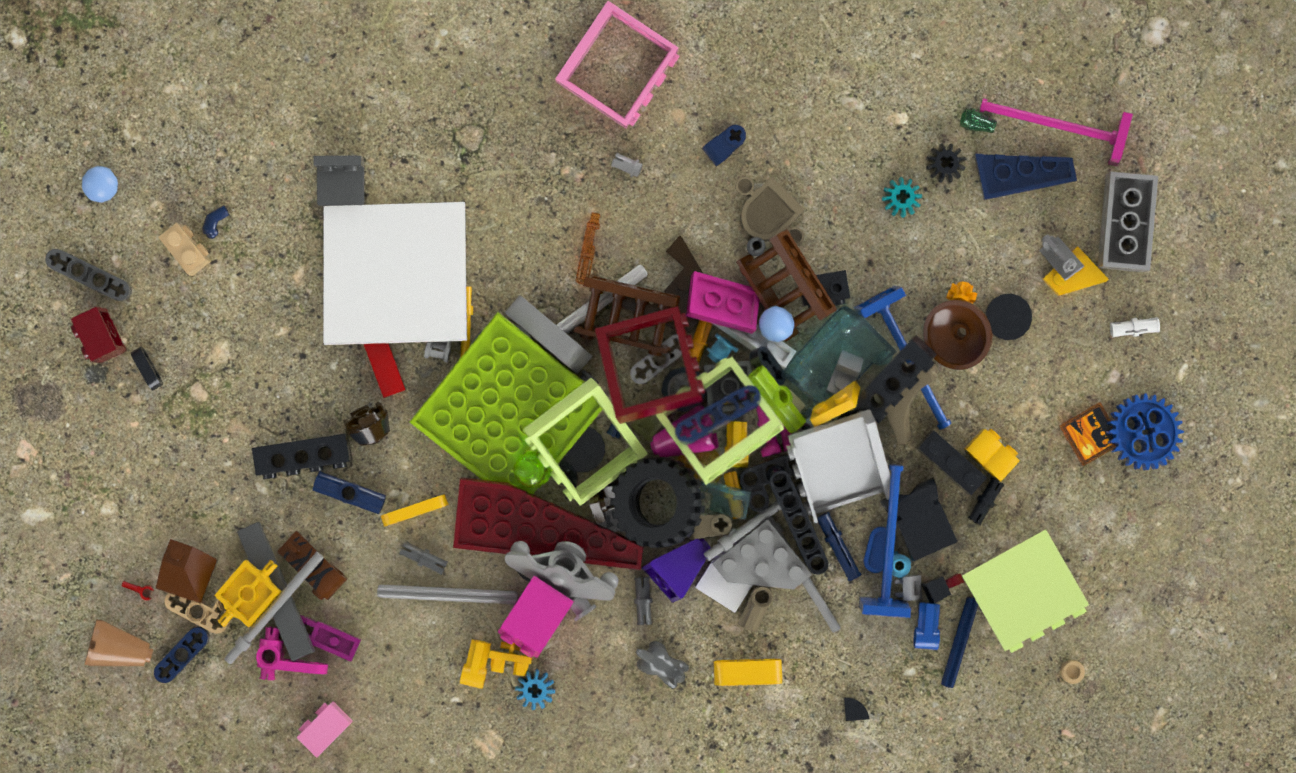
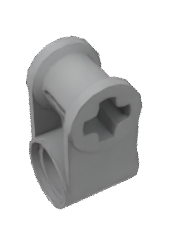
[424,341,452,363]

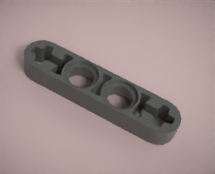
[45,249,132,301]

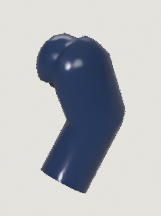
[202,205,230,239]

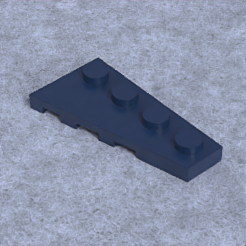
[974,154,1077,200]

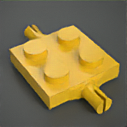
[214,560,282,627]

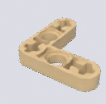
[165,572,234,634]

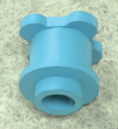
[707,333,738,363]
[892,551,911,579]

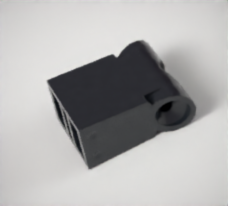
[880,477,958,561]

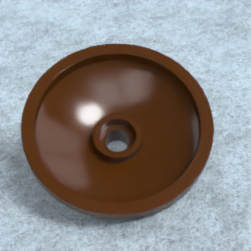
[923,300,992,370]

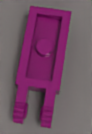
[300,615,362,662]

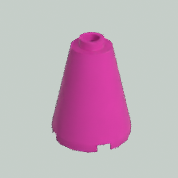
[650,405,719,457]

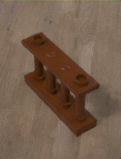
[736,229,837,342]
[574,275,681,356]

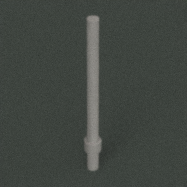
[704,482,802,561]
[759,512,841,633]
[224,552,324,664]

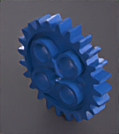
[1106,394,1184,471]

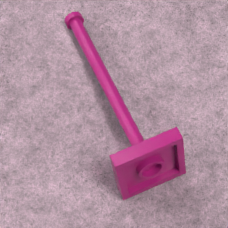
[980,98,1133,167]

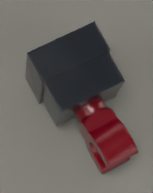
[921,573,964,603]

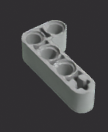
[505,295,593,374]

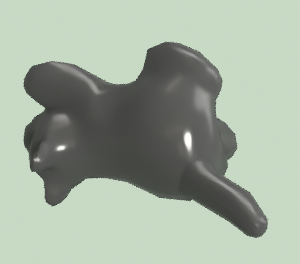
[636,641,689,689]

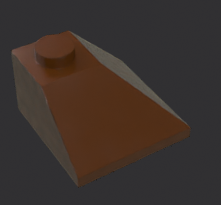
[156,539,218,604]

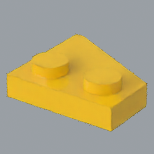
[1042,246,1109,296]

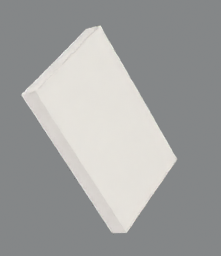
[695,528,753,613]

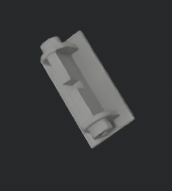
[1039,235,1085,281]

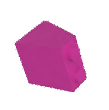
[497,576,574,658]

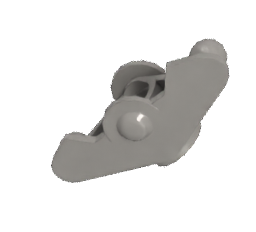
[504,541,619,601]

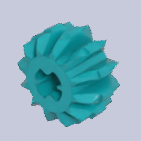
[882,177,922,218]

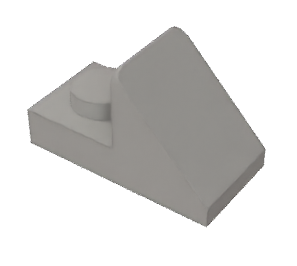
[825,350,864,396]

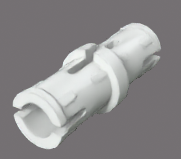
[1110,317,1160,337]

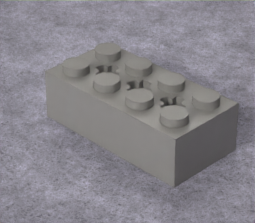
[1097,172,1158,272]

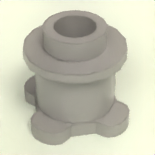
[568,597,596,621]

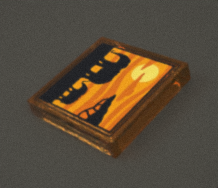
[1058,402,1115,466]

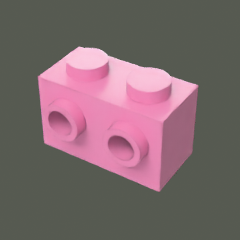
[297,701,353,758]

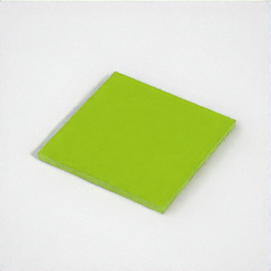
[410,312,602,494]

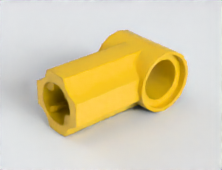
[724,421,749,468]
[460,639,492,689]

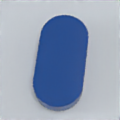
[864,527,886,573]

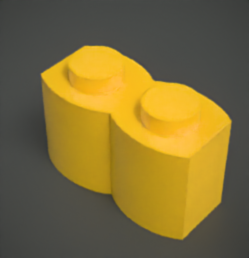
[964,428,1020,482]

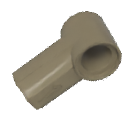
[738,585,773,633]

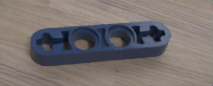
[675,385,761,444]

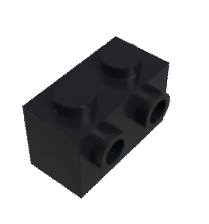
[801,270,850,308]

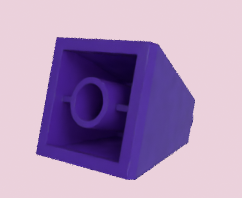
[642,538,711,603]

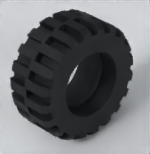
[610,457,705,548]

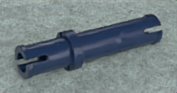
[817,512,862,581]

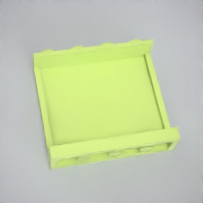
[962,529,1089,653]

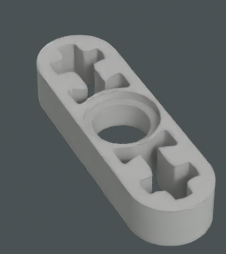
[630,334,682,384]

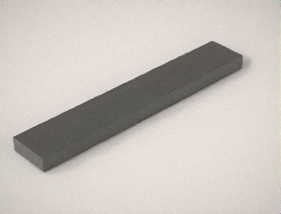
[237,522,315,661]

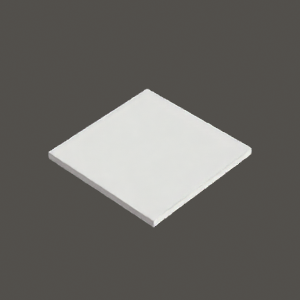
[323,202,467,345]

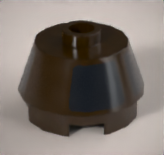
[343,402,390,446]

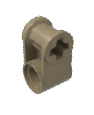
[689,514,733,539]

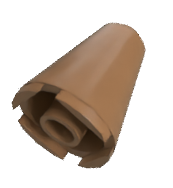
[84,619,153,667]

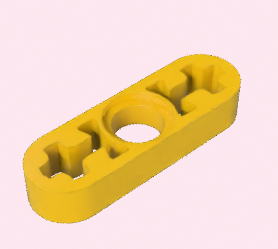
[380,494,449,527]

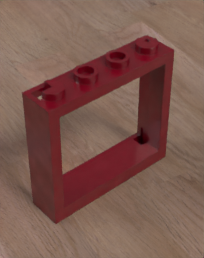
[595,306,705,424]

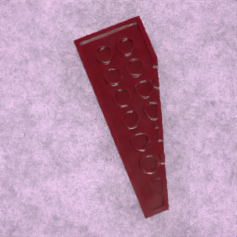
[453,477,643,570]

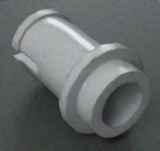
[611,153,643,177]

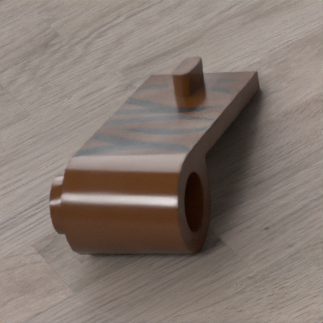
[277,531,348,600]

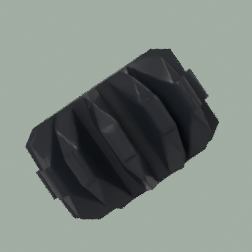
[926,143,966,183]

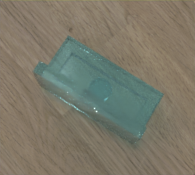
[700,481,751,519]

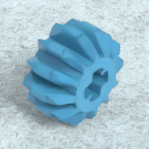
[515,669,556,710]

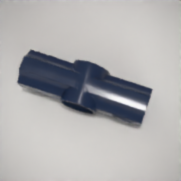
[312,471,387,514]

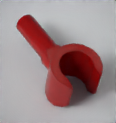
[122,581,154,600]

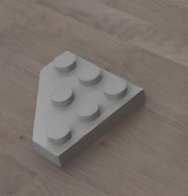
[712,519,812,589]

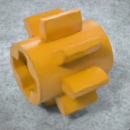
[946,281,978,304]

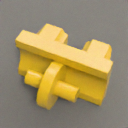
[489,641,533,676]

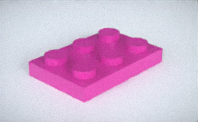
[686,271,759,334]

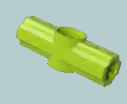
[748,365,806,433]

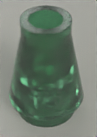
[960,108,997,133]

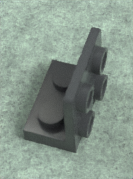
[314,156,365,206]

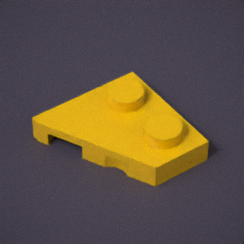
[810,380,860,427]

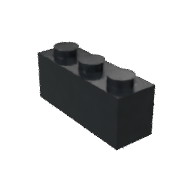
[915,430,987,496]

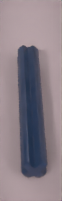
[941,596,978,688]

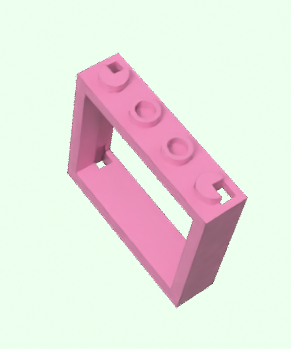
[555,1,680,129]

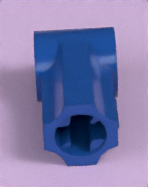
[913,602,940,650]

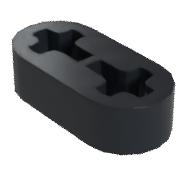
[130,346,163,391]
[749,346,786,386]

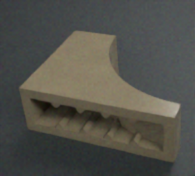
[872,362,938,445]

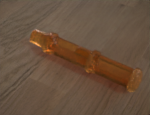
[575,212,601,285]

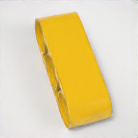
[713,659,782,686]

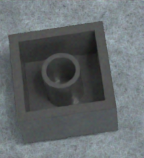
[703,361,754,412]

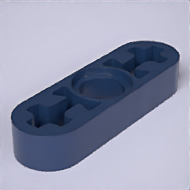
[154,627,210,683]

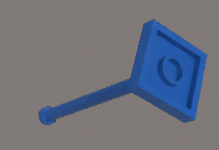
[854,285,952,430]
[859,464,911,618]

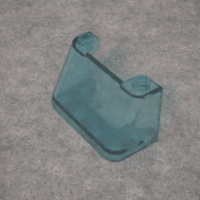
[784,306,897,421]

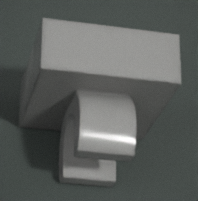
[895,575,922,601]

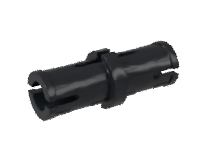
[967,477,1004,526]

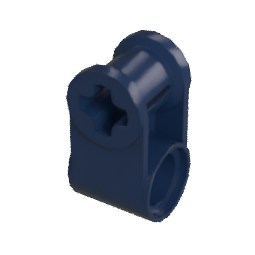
[701,125,746,167]

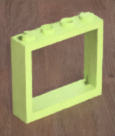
[655,356,784,485]
[523,378,648,506]

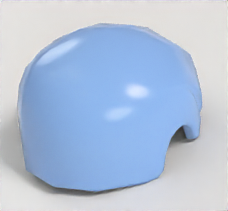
[82,166,118,203]
[759,306,795,342]

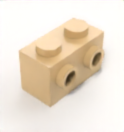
[158,223,211,276]

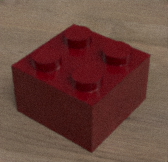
[70,306,127,363]

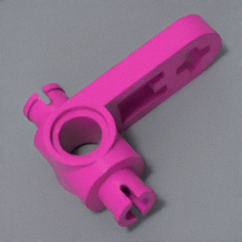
[256,626,328,680]

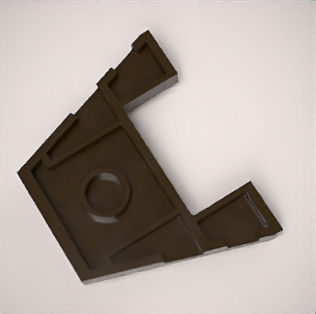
[622,236,703,334]

